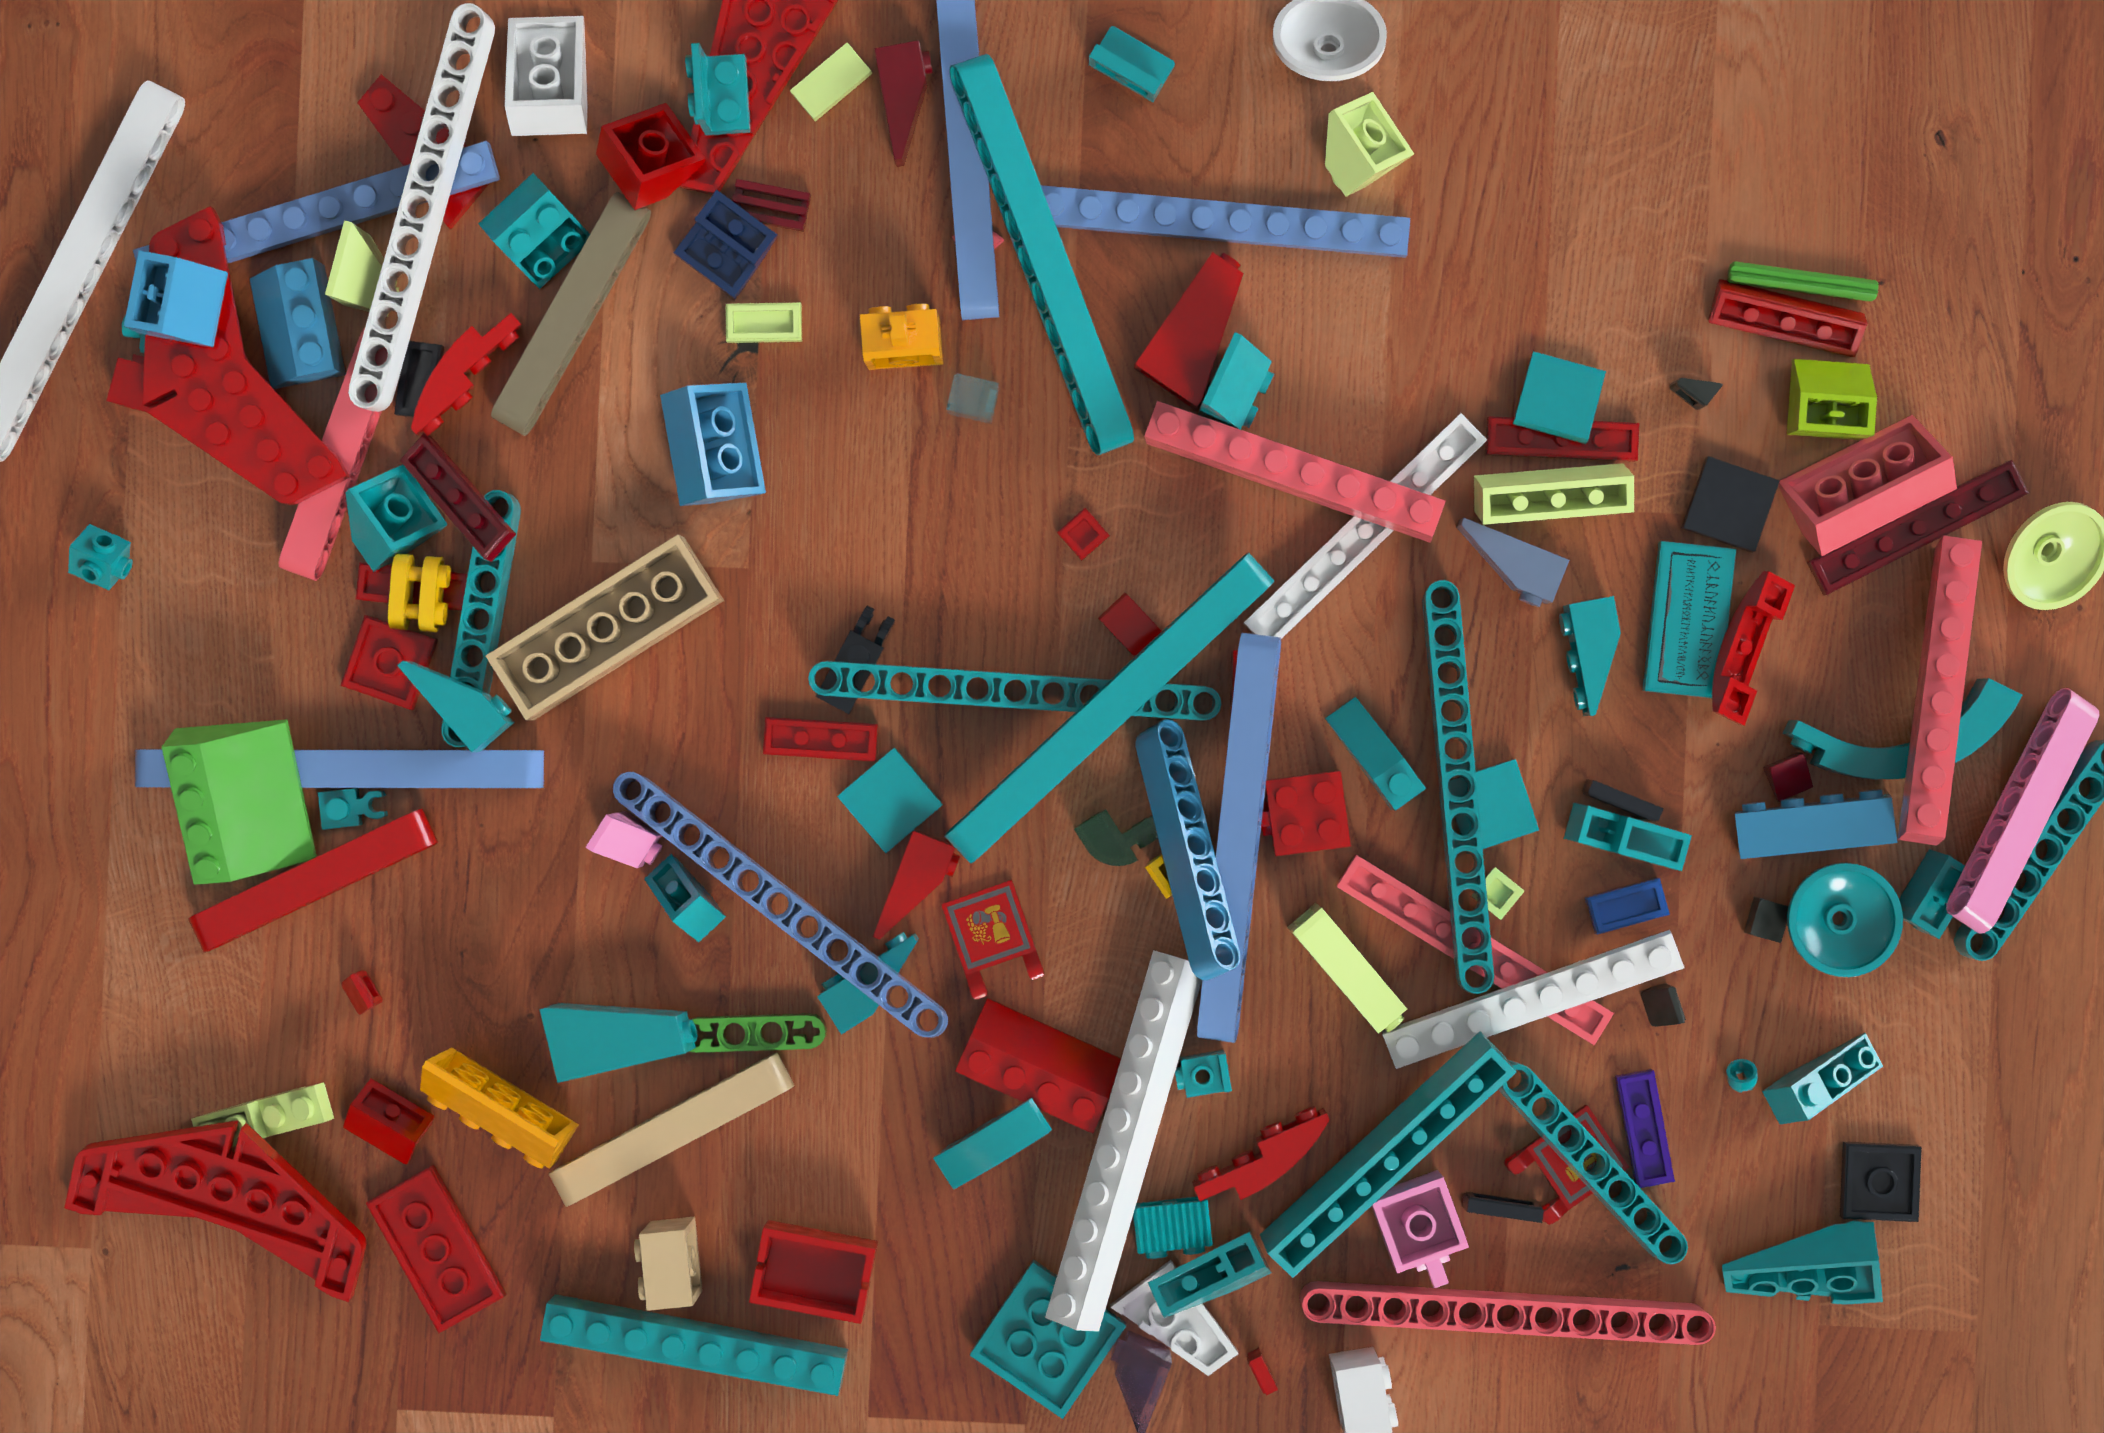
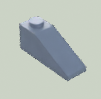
[1456,518,1570,607]

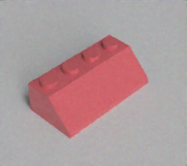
[1779,415,1957,557]

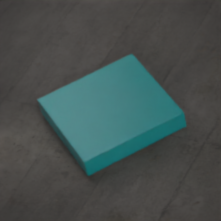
[1513,351,1606,444]
[837,748,943,853]
[1448,759,1539,854]

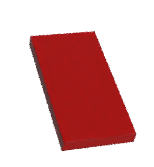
[366,1164,507,1334]

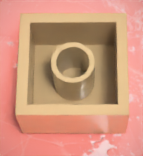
[634,1217,703,1311]

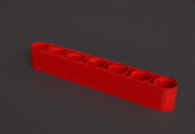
[188,809,438,953]

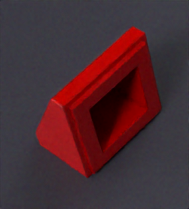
[341,970,383,1015]

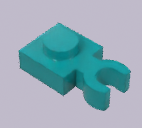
[318,788,388,830]

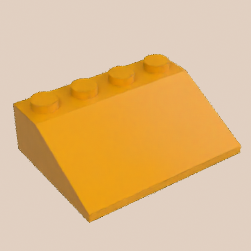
[420,1047,579,1169]

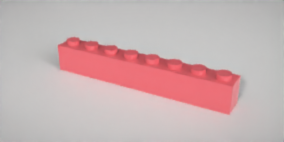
[1144,401,1446,543]
[1898,535,1982,846]

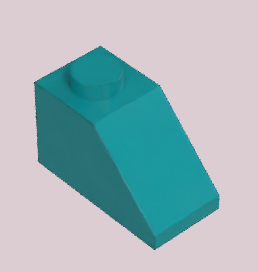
[644,854,726,942]

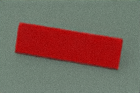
[1708,279,1868,357]

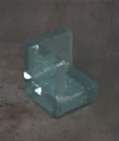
[946,374,1000,424]

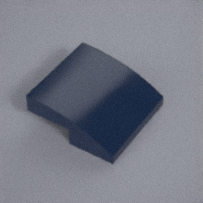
[673,190,778,299]

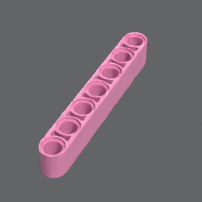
[1946,688,2099,934]

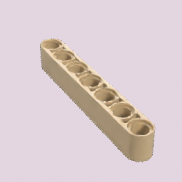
[548,1052,795,1207]

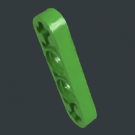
[690,1013,827,1053]

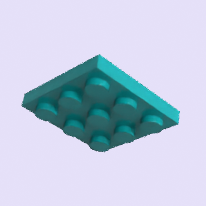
[969,1259,1126,1419]

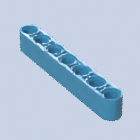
[1135,719,1240,981]

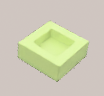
[1471,867,1524,920]

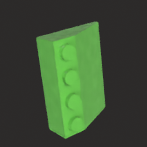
[162,719,317,885]

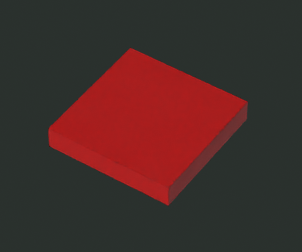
[340,615,438,710]

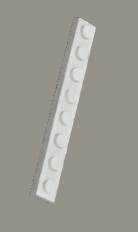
[1244,413,1487,639]
[1382,930,1684,1069]

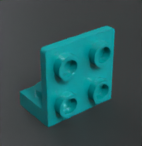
[685,43,751,135]

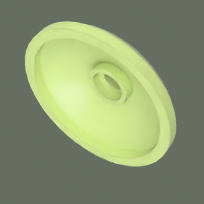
[2003,502,2104,610]

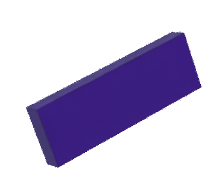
[1615,1069,1675,1188]

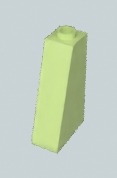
[1287,903,1407,1034]

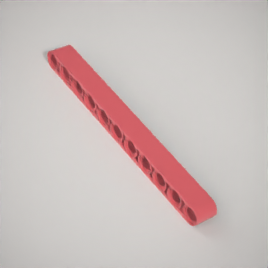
[1299,1281,1716,1345]

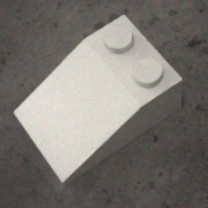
[505,16,588,136]

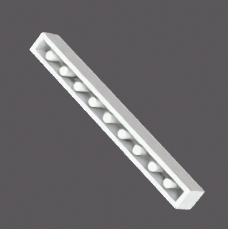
[1045,950,1202,1331]

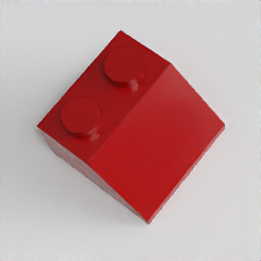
[596,103,706,210]

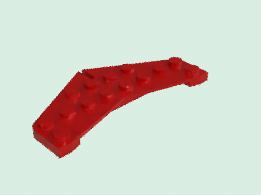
[142,206,350,505]
[64,1120,367,1302]

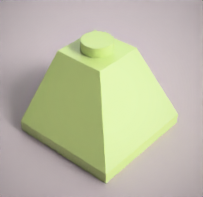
[1325,92,1414,197]
[325,220,399,317]

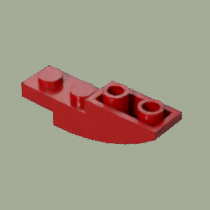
[411,313,521,436]
[1192,1106,1330,1201]

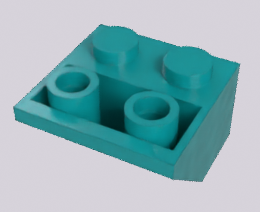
[478,173,590,289]

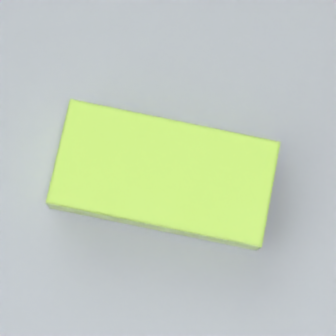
[790,42,872,122]
[726,302,802,343]

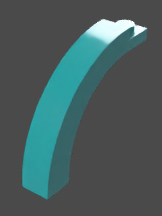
[1782,678,2023,779]

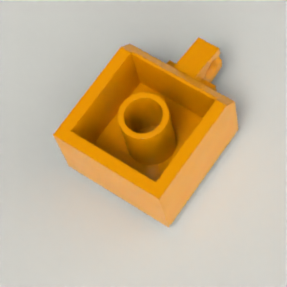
[860,304,943,370]

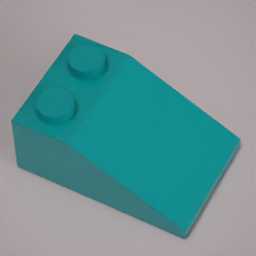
[1198,332,1274,430]

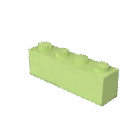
[1474,463,1634,525]

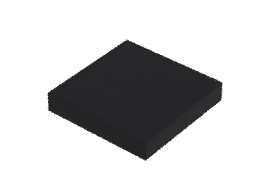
[1681,456,1780,553]
[1840,1142,1922,1222]

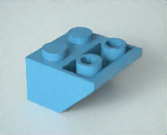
[124,250,228,347]

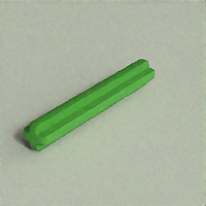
[1727,261,1879,301]

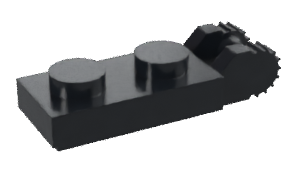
[816,605,895,714]

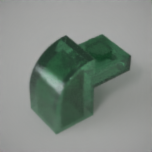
[1074,808,1158,866]

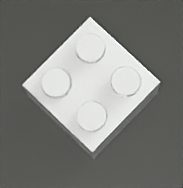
[1329,1347,1398,1433]

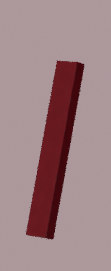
[1807,460,2029,596]

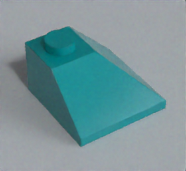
[345,464,448,572]

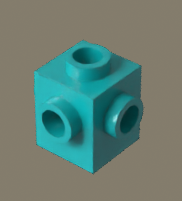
[68,524,133,590]

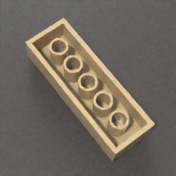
[486,534,724,720]

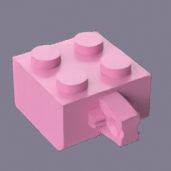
[1371,1170,1469,1288]

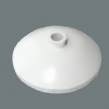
[1273,0,1387,81]

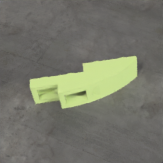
[191,1082,334,1147]

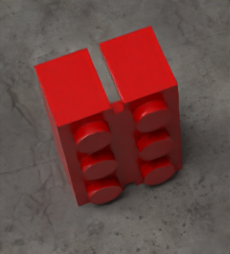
[749,1220,878,1324]

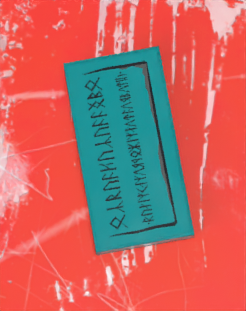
[1642,541,1736,698]

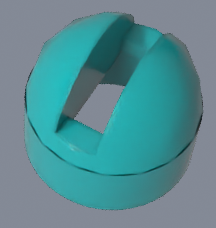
[1726,1059,1758,1093]

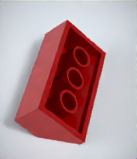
[955,998,1121,1134]

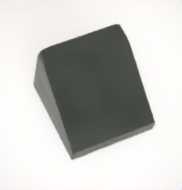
[1669,378,1723,410]
[1744,897,1789,943]
[1641,983,1686,1027]

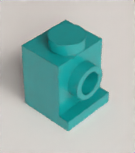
[1175,1049,1232,1098]

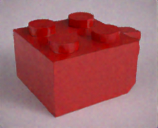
[1261,770,1351,856]

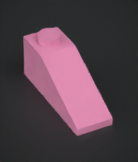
[586,811,662,868]

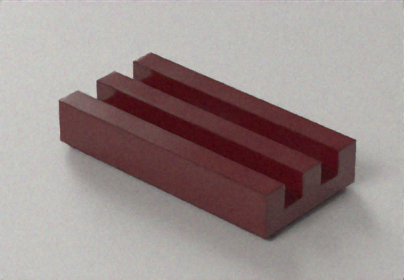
[732,179,811,232]

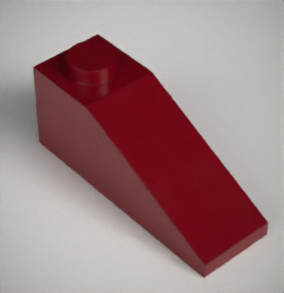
[874,40,933,167]

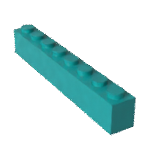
[1260,1031,1516,1278]
[540,1294,848,1396]

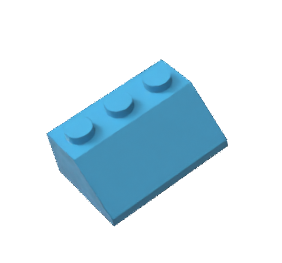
[250,258,346,389]
[660,383,766,506]

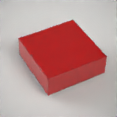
[1057,508,1110,561]
[1246,1348,1278,1396]

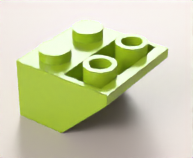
[1787,359,1877,440]

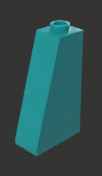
[539,1003,697,1083]

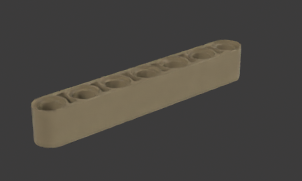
[491,192,651,436]

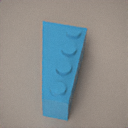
[1735,789,1898,859]

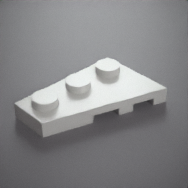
[1110,1260,1239,1376]

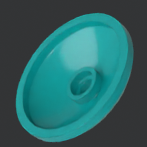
[1787,863,1903,977]

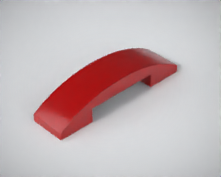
[1712,571,1795,726]

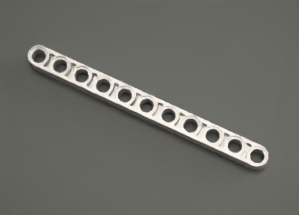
[348,3,495,412]
[0,80,185,462]

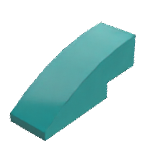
[1564,803,1692,871]
[933,1098,1052,1190]

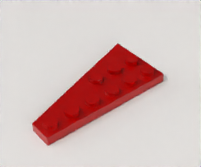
[680,0,838,195]

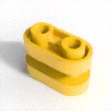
[388,553,451,632]

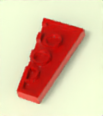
[357,74,499,229]

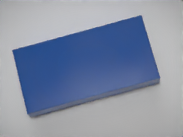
[1585,878,1670,935]

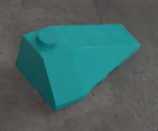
[1722,1221,1883,1305]

